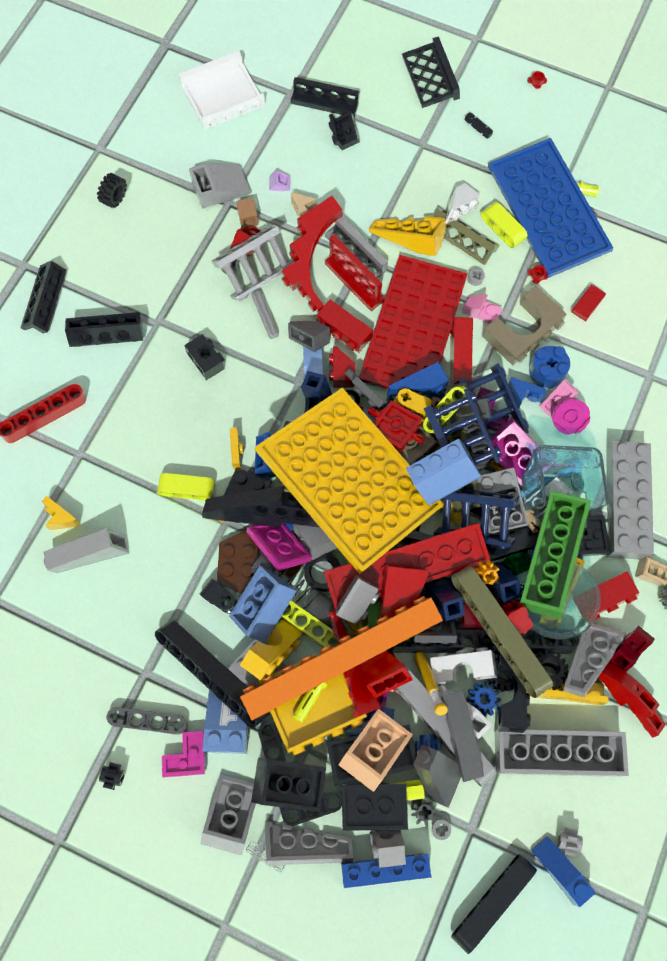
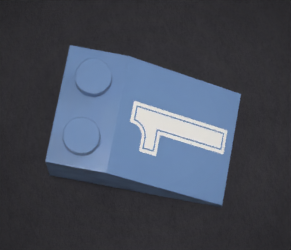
[203,690,248,754]

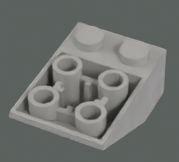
[189,163,251,209]
[477,468,529,534]

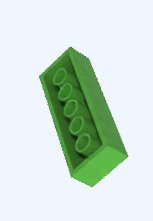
[520,491,591,620]

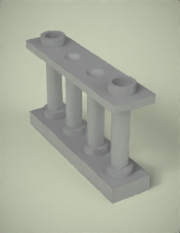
[211,225,294,301]

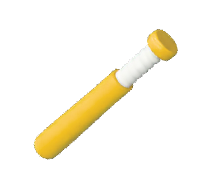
[414,652,448,716]

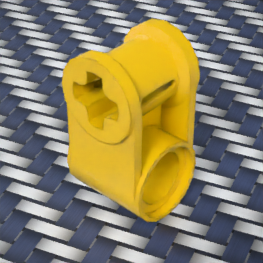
[394,389,432,420]

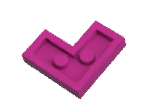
[162,731,205,778]

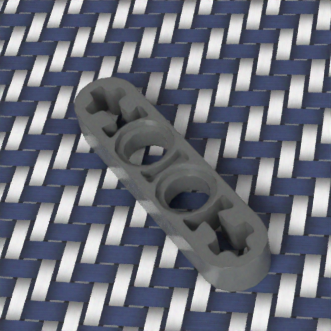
[106,707,188,735]

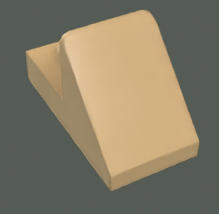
[291,192,317,217]

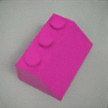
[488,417,553,488]

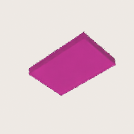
[246,523,312,571]

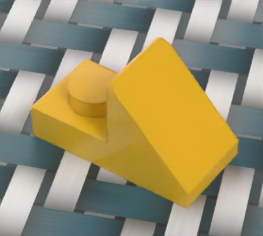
[41,496,80,530]

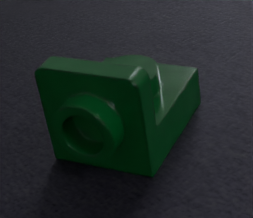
[500,550,532,576]

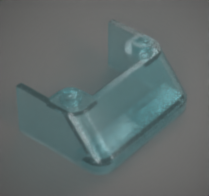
[522,445,609,512]

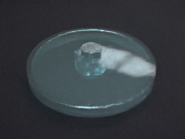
[518,563,601,639]

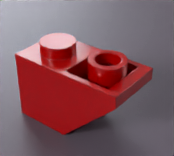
[329,346,356,388]

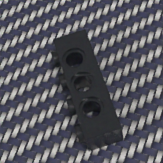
[65,312,143,347]

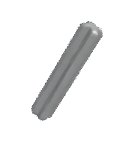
[252,290,278,339]

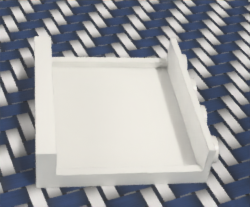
[178,51,265,130]

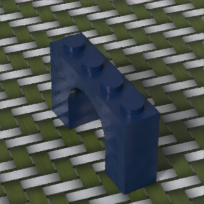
[283,371,332,427]
[425,562,522,621]

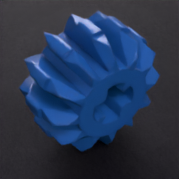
[466,681,501,717]

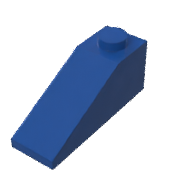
[531,836,596,907]

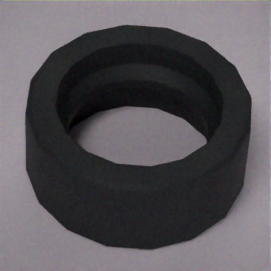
[304,553,341,592]

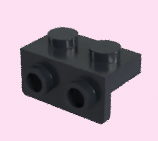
[328,111,360,150]

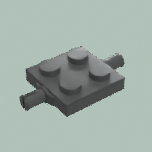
[345,369,388,410]

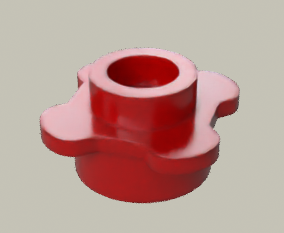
[527,71,547,89]
[527,265,548,284]

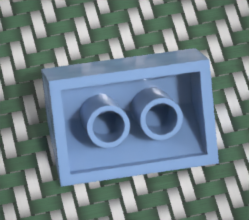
[406,439,482,505]
[229,565,296,643]

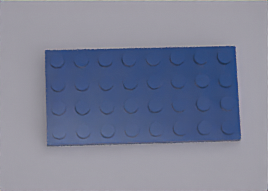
[488,138,614,278]

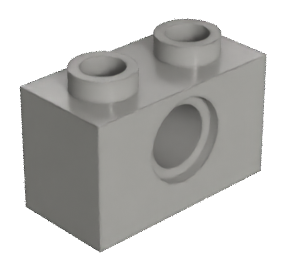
[370,830,406,868]

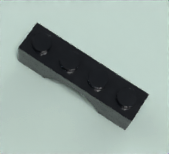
[497,649,531,733]

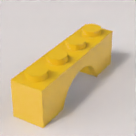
[240,619,303,681]

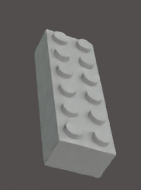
[606,441,654,560]
[495,730,629,777]

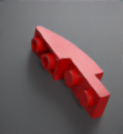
[599,662,666,738]

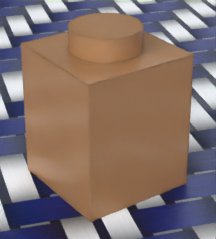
[236,198,258,228]

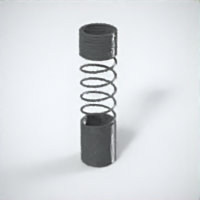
[250,553,335,629]

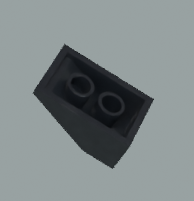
[251,757,326,812]

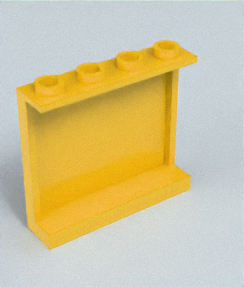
[258,646,367,756]

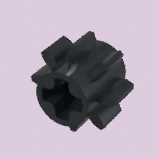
[99,762,125,790]

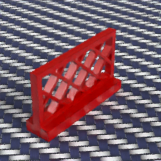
[325,234,385,312]

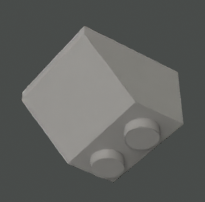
[335,574,379,625]

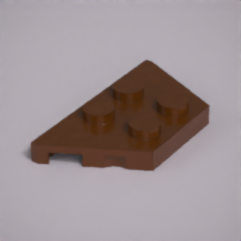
[217,530,259,594]

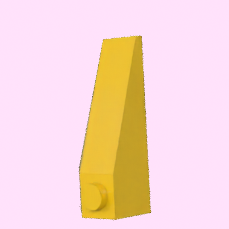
[369,216,446,256]

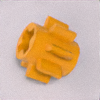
[473,560,499,585]

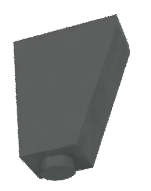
[413,745,461,808]

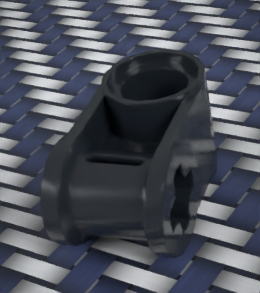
[199,578,237,614]

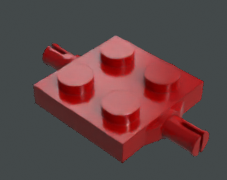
[368,400,426,452]

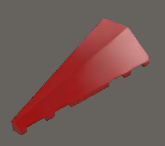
[328,611,382,717]

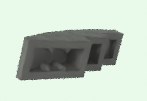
[441,691,484,782]

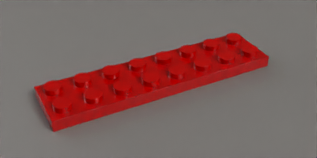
[324,522,491,609]

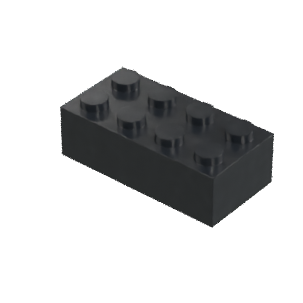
[326,725,416,786]

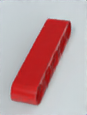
[0,384,87,443]

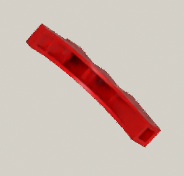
[281,196,343,313]

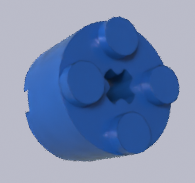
[529,346,570,389]

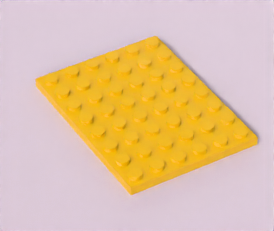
[254,388,444,574]

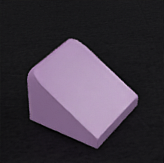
[269,170,290,191]

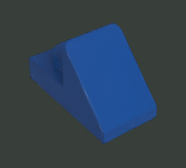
[508,377,547,408]

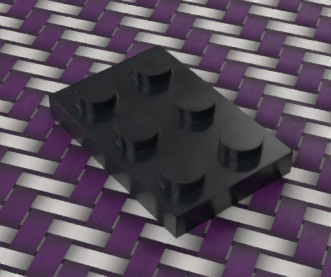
[341,783,408,831]

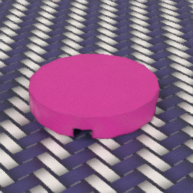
[552,398,590,435]

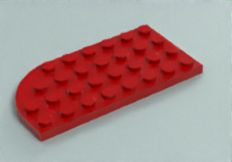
[359,255,468,389]

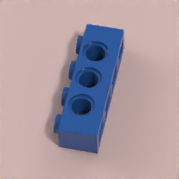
[341,853,432,888]

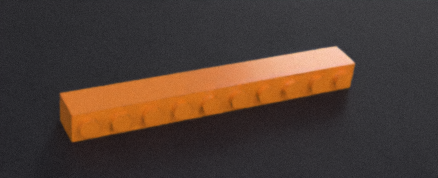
[240,596,443,720]

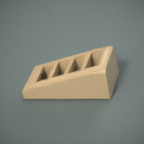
[635,557,667,588]

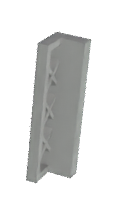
[325,217,388,278]

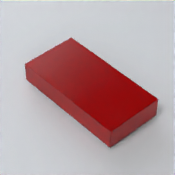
[571,284,606,322]

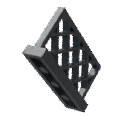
[402,36,460,108]

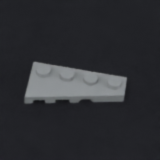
[564,621,626,697]
[265,821,354,865]

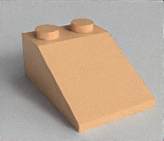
[339,709,413,792]

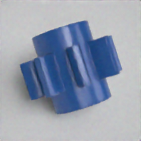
[415,734,441,752]

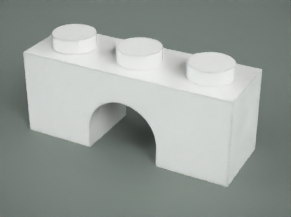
[430,648,498,685]

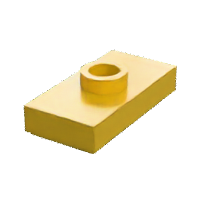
[230,428,243,470]

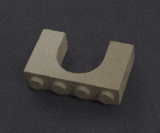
[482,285,567,366]

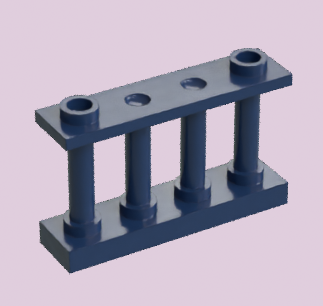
[454,363,529,438]
[424,389,503,465]
[433,488,519,549]

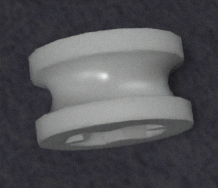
[467,268,485,286]
[432,819,451,840]

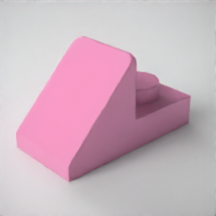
[462,294,502,324]
[540,379,579,419]

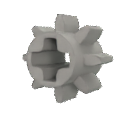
[557,828,583,857]

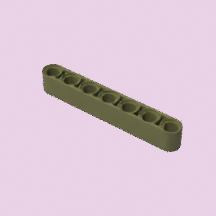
[451,566,553,698]

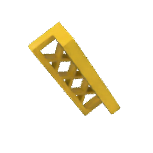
[526,679,608,705]

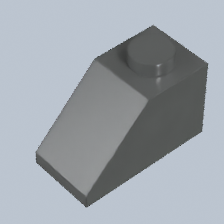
[288,321,330,352]

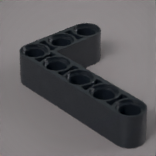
[258,721,342,826]

